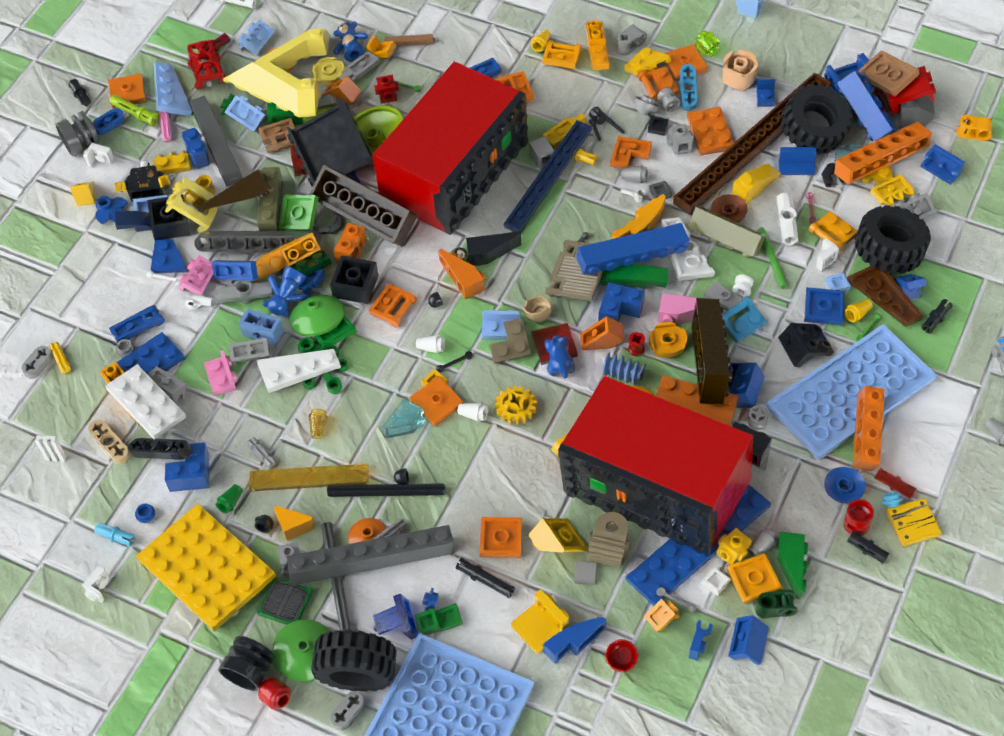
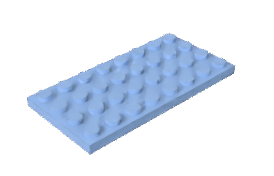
[766,324,937,461]

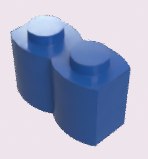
[182,128,210,169]

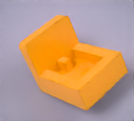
[366,36,396,58]

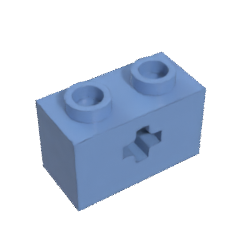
[239,309,284,346]

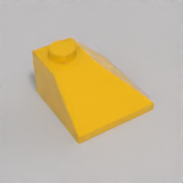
[528,518,589,553]

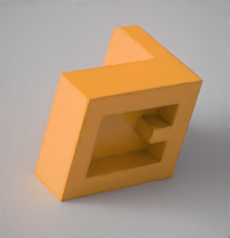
[644,599,681,633]

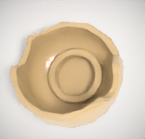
[522,296,552,322]

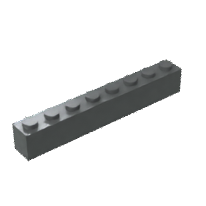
[286,525,454,586]

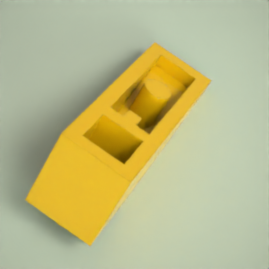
[732,163,781,204]

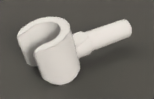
[621,189,646,203]

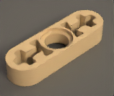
[88,420,130,464]

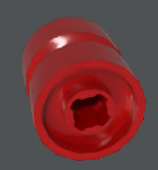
[843,499,874,536]

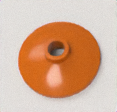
[348,518,386,544]

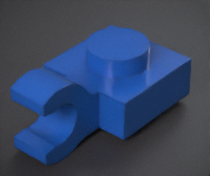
[298,269,326,298]
[689,620,713,660]

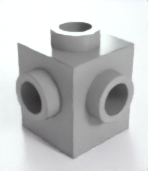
[666,124,693,155]

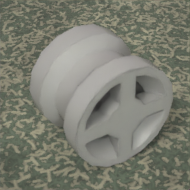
[748,405,769,430]

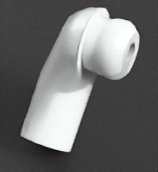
[186,295,214,310]

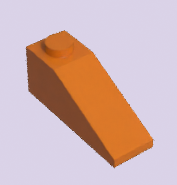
[438,249,486,299]

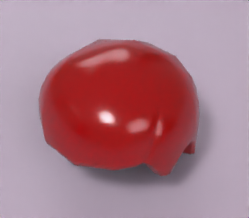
[605,639,639,672]

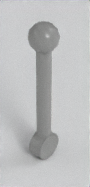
[656,587,697,613]

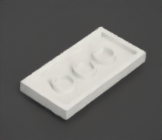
[106,364,186,440]

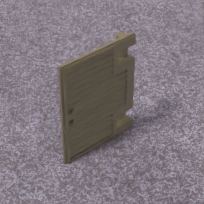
[545,240,604,301]

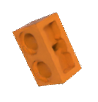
[334,223,367,264]

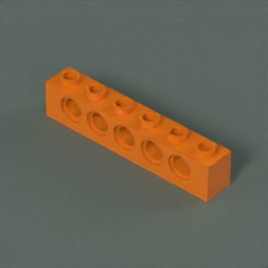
[834,122,932,185]

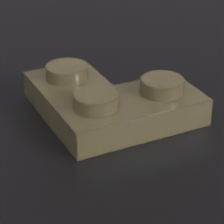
[490,318,531,364]

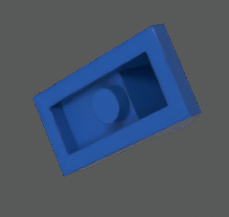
[756,79,775,107]
[894,274,927,300]

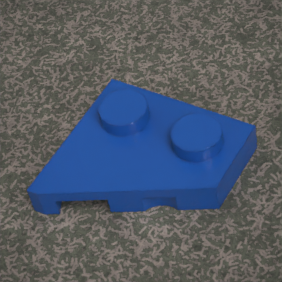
[151,239,187,273]

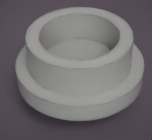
[116,339,135,357]

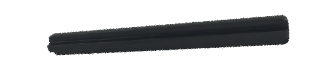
[327,483,446,497]

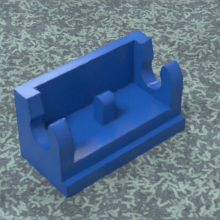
[921,144,965,185]

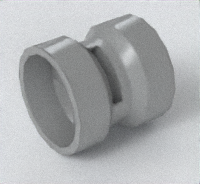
[657,88,680,112]

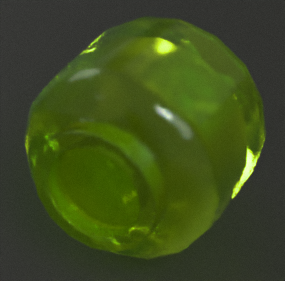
[695,31,720,57]

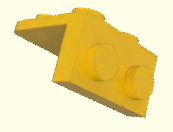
[511,589,569,653]

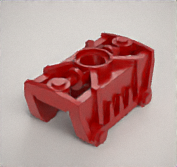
[187,40,227,90]

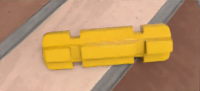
[49,342,71,374]

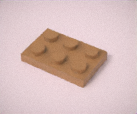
[858,50,920,96]

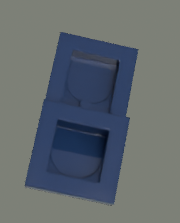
[115,211,151,232]

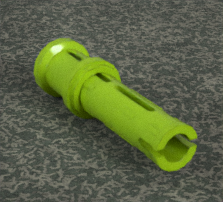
[110,94,160,127]

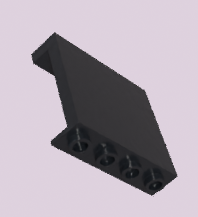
[286,97,374,187]

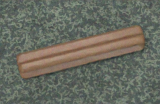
[385,34,434,46]

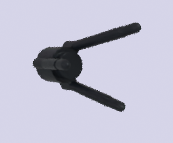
[588,106,625,141]

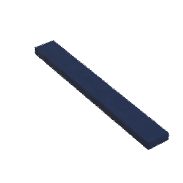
[503,120,592,232]

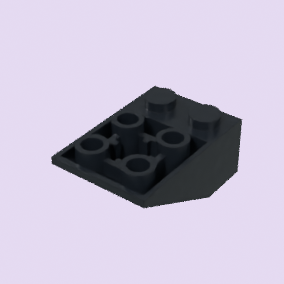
[732,422,772,471]

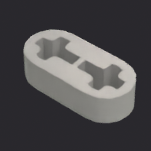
[21,346,53,379]
[330,691,365,730]

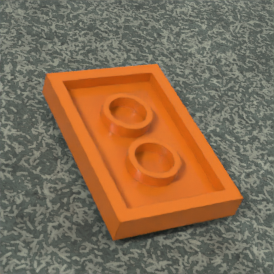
[687,107,734,156]

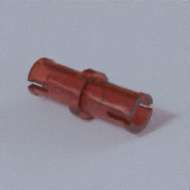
[874,468,917,499]

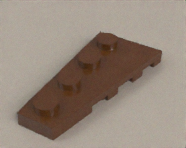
[847,266,923,327]

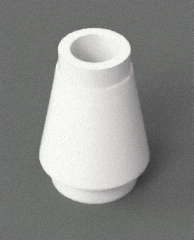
[416,335,445,354]
[458,403,488,422]

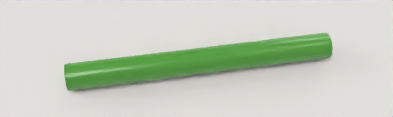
[757,227,788,289]

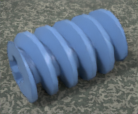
[603,352,646,386]

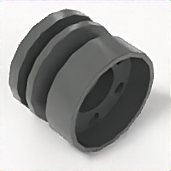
[55,111,99,156]

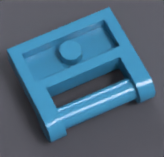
[722,296,767,343]

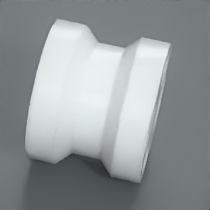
[732,275,754,298]

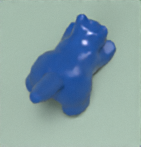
[545,335,575,378]

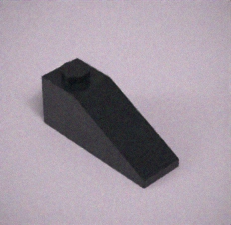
[466,231,521,266]

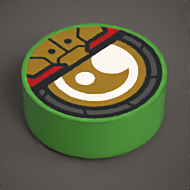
[450,247,468,262]

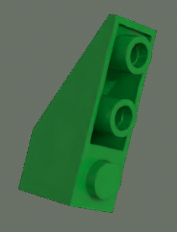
[777,532,808,600]

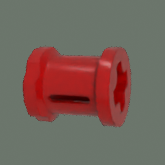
[628,332,645,357]

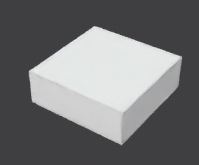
[701,567,731,596]

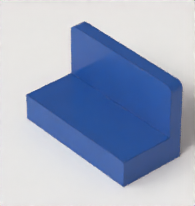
[778,147,816,175]
[728,615,769,665]

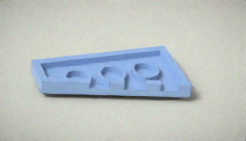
[154,62,192,116]

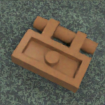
[258,118,295,153]

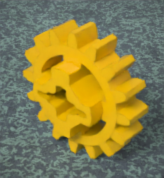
[495,385,537,425]

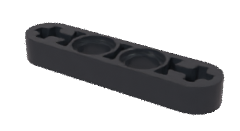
[128,438,192,460]

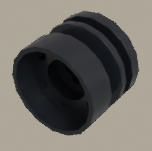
[218,636,275,691]

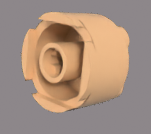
[722,50,758,91]

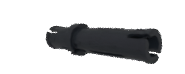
[456,558,515,599]

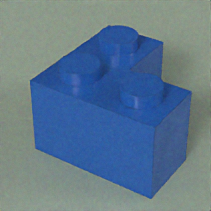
[598,282,645,322]
[165,442,210,492]

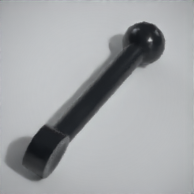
[436,351,472,372]

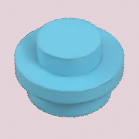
[882,492,903,508]

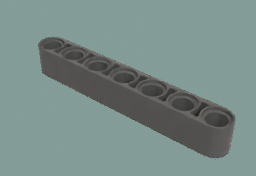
[189,95,243,187]
[194,231,321,252]

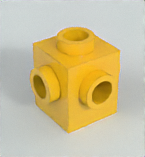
[716,528,752,565]

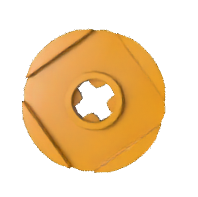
[649,322,687,358]

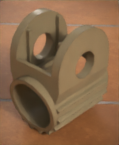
[588,512,631,568]

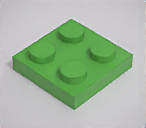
[278,195,319,231]

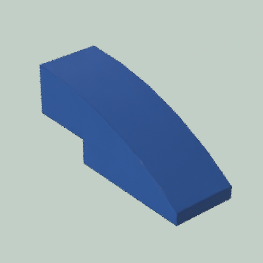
[543,617,607,664]

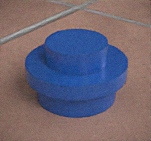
[135,503,156,523]

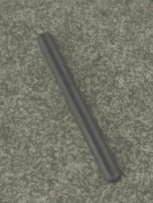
[321,522,351,631]

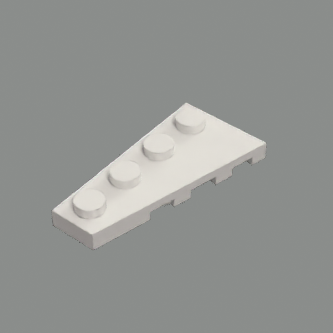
[661,217,715,281]
[256,349,341,393]

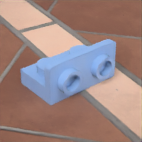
[238,19,275,56]
[225,95,266,132]
[482,310,520,340]

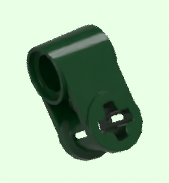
[755,589,798,619]

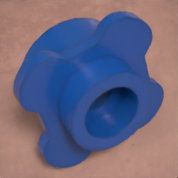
[422,588,439,611]

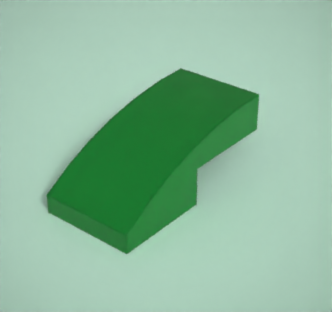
[414,603,463,635]

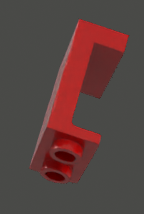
[887,66,936,114]

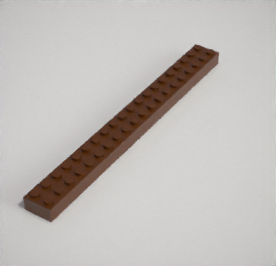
[673,72,832,215]

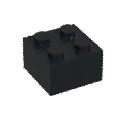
[147,194,191,240]
[330,255,379,304]

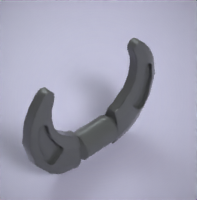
[313,212,343,235]

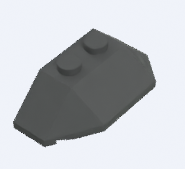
[897,95,935,130]

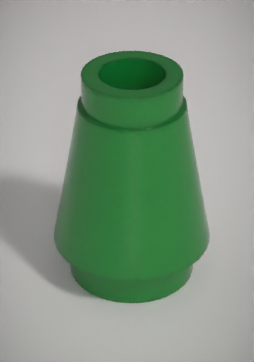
[215,484,243,514]

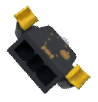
[114,161,171,202]

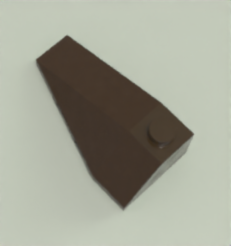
[197,170,271,211]

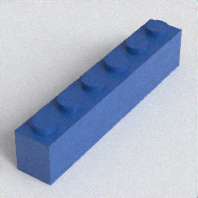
[576,223,690,275]

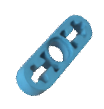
[680,64,697,111]

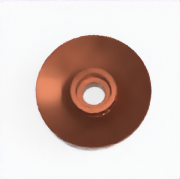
[711,194,748,222]

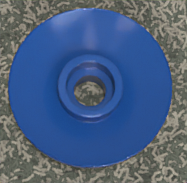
[824,467,866,503]

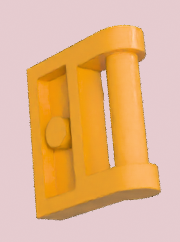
[542,40,582,69]
[808,211,858,251]

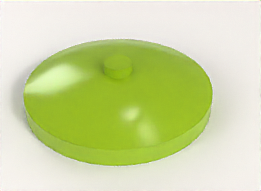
[354,106,404,165]

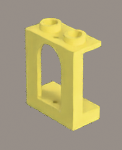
[165,177,218,233]

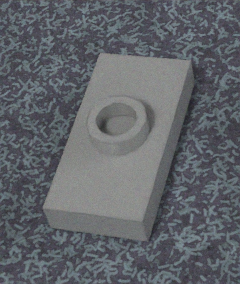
[704,281,742,311]

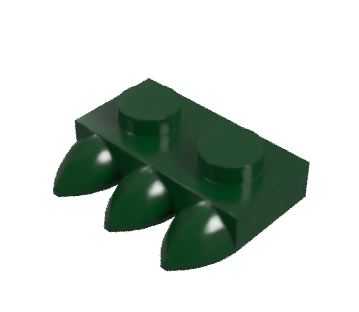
[291,251,332,276]

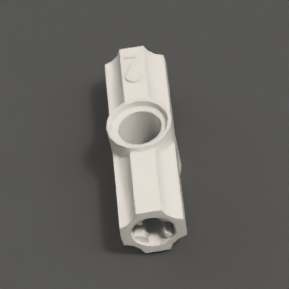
[776,193,798,245]

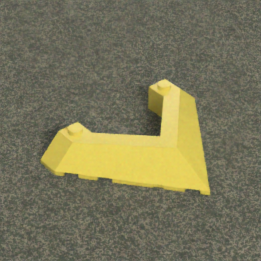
[223,28,330,117]

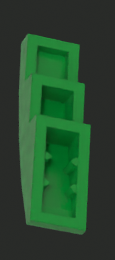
[599,265,668,289]

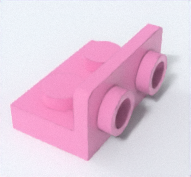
[179,255,214,295]
[204,350,237,396]

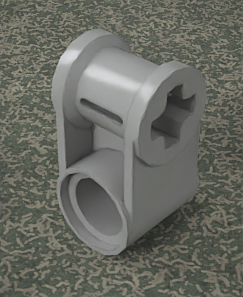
[616,25,647,55]

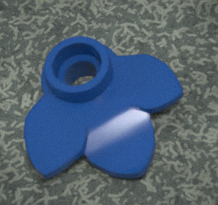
[95,196,128,224]

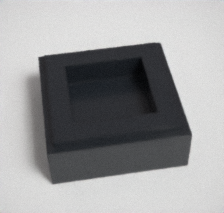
[647,116,669,136]

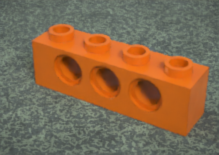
[852,385,885,471]

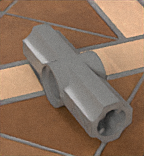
[216,280,274,304]

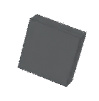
[649,181,672,199]

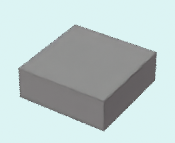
[574,561,596,584]

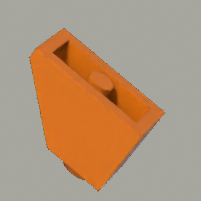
[322,76,361,105]
[580,316,625,350]

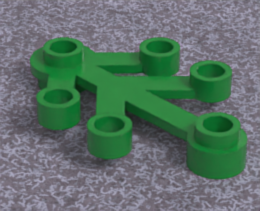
[298,337,348,394]

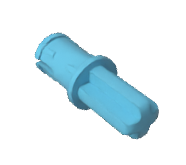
[95,523,135,547]

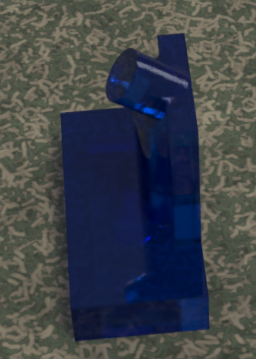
[373,593,418,640]

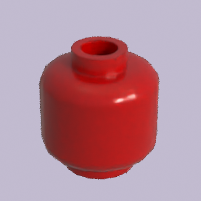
[258,677,290,710]

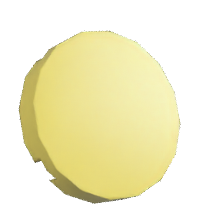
[312,57,345,85]

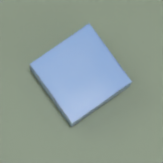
[825,273,851,292]

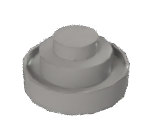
[633,95,659,115]

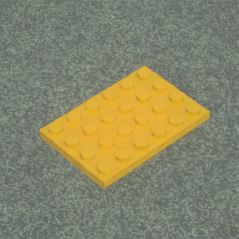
[136,503,277,632]

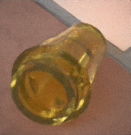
[308,409,328,439]

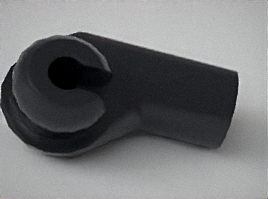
[821,163,836,188]

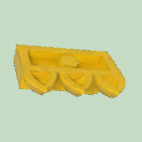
[154,150,191,174]
[870,174,914,206]

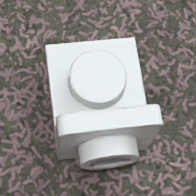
[84,143,114,167]
[816,238,839,272]
[82,566,109,603]

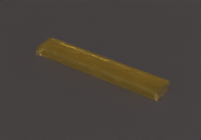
[249,464,369,492]

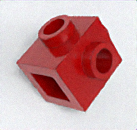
[374,75,399,104]

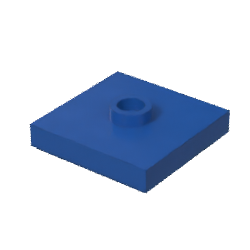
[804,287,845,325]

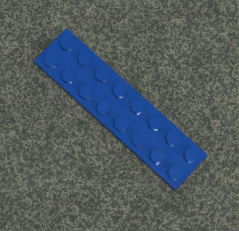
[626,484,771,607]

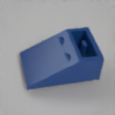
[697,363,765,408]

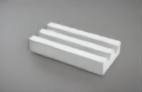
[35,435,66,462]

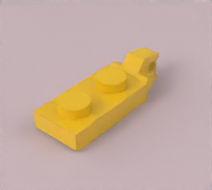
[542,113,586,149]

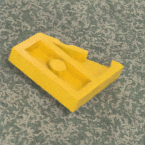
[624,47,671,76]

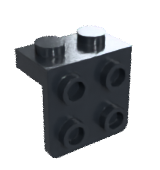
[778,323,834,367]

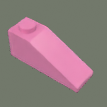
[658,294,696,325]

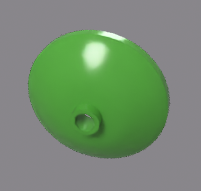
[289,294,344,337]
[272,619,330,682]

